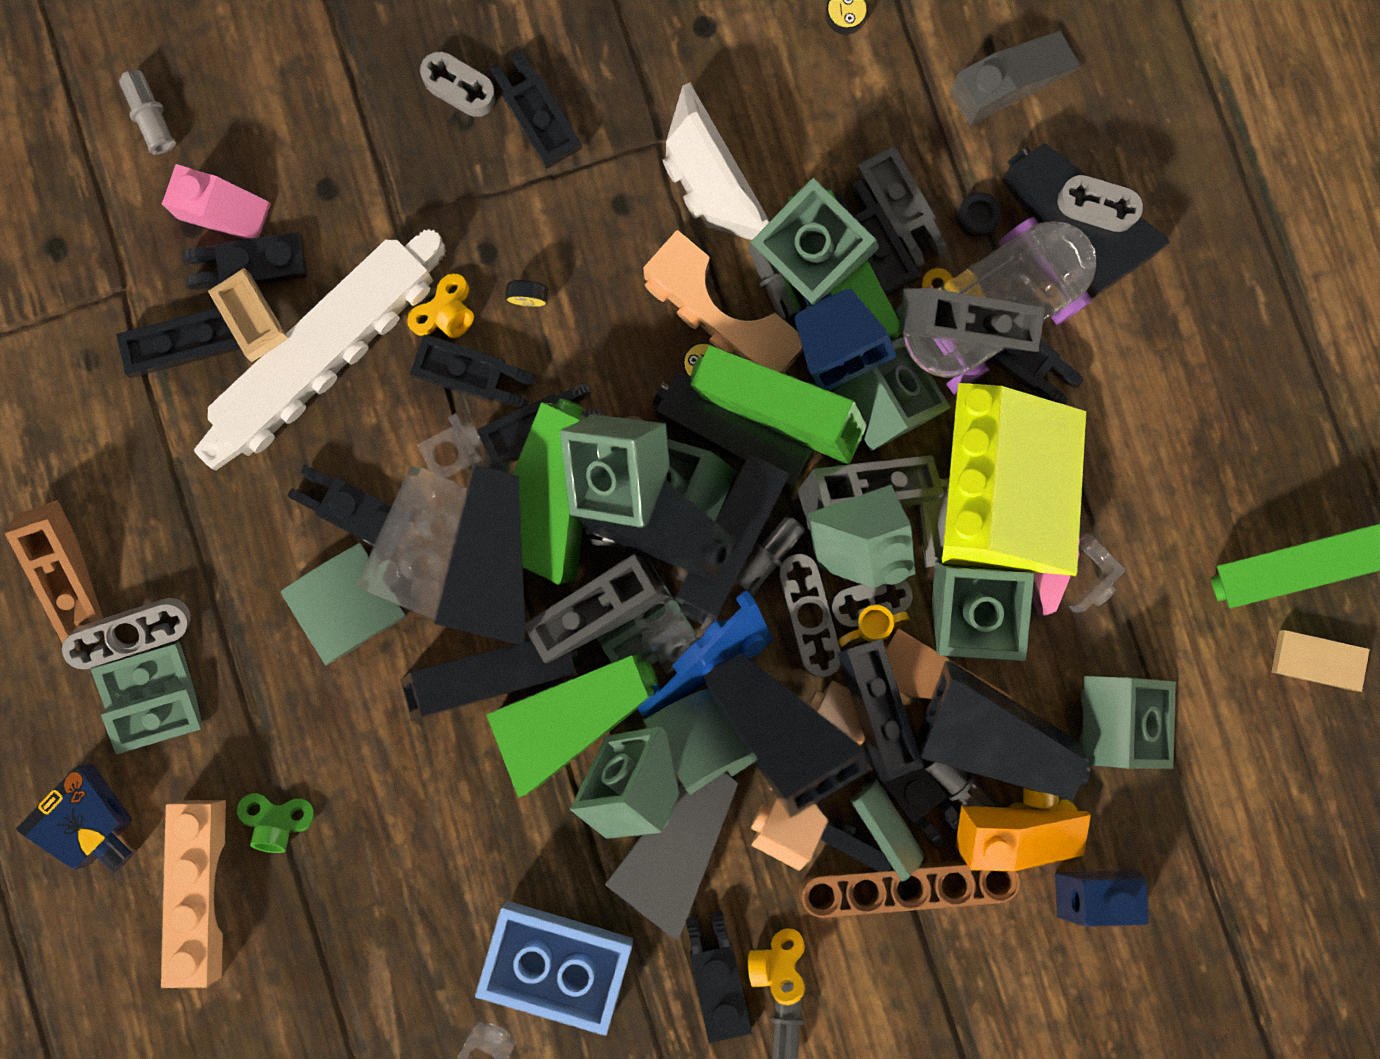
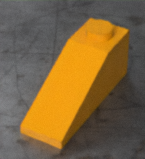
[955,806,1091,871]

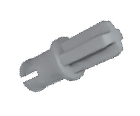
[119,69,176,155]

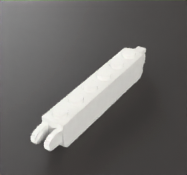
[194,229,446,470]

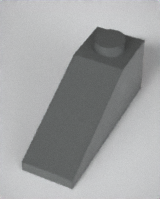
[950,31,1081,126]
[898,288,1045,352]
[798,455,944,530]
[525,555,669,663]

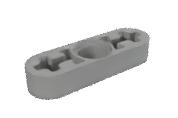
[779,554,841,677]
[62,598,191,669]

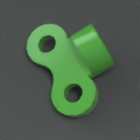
[237,793,315,853]

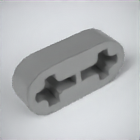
[420,52,496,117]
[1057,175,1143,232]
[830,580,913,627]

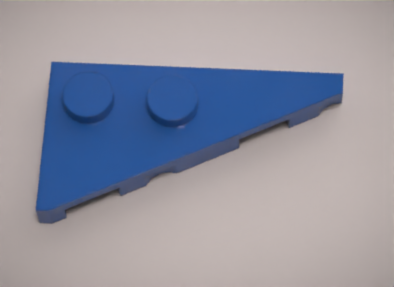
[638,590,774,720]

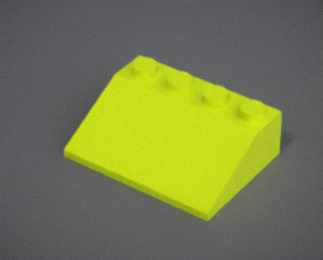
[942,383,1086,576]

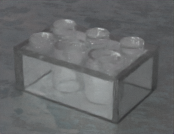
[357,466,467,619]

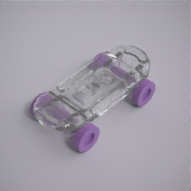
[895,217,1096,394]

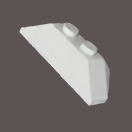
[663,82,770,240]

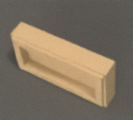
[208,268,288,362]
[1271,630,1370,692]

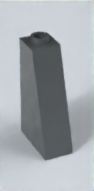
[605,770,738,940]

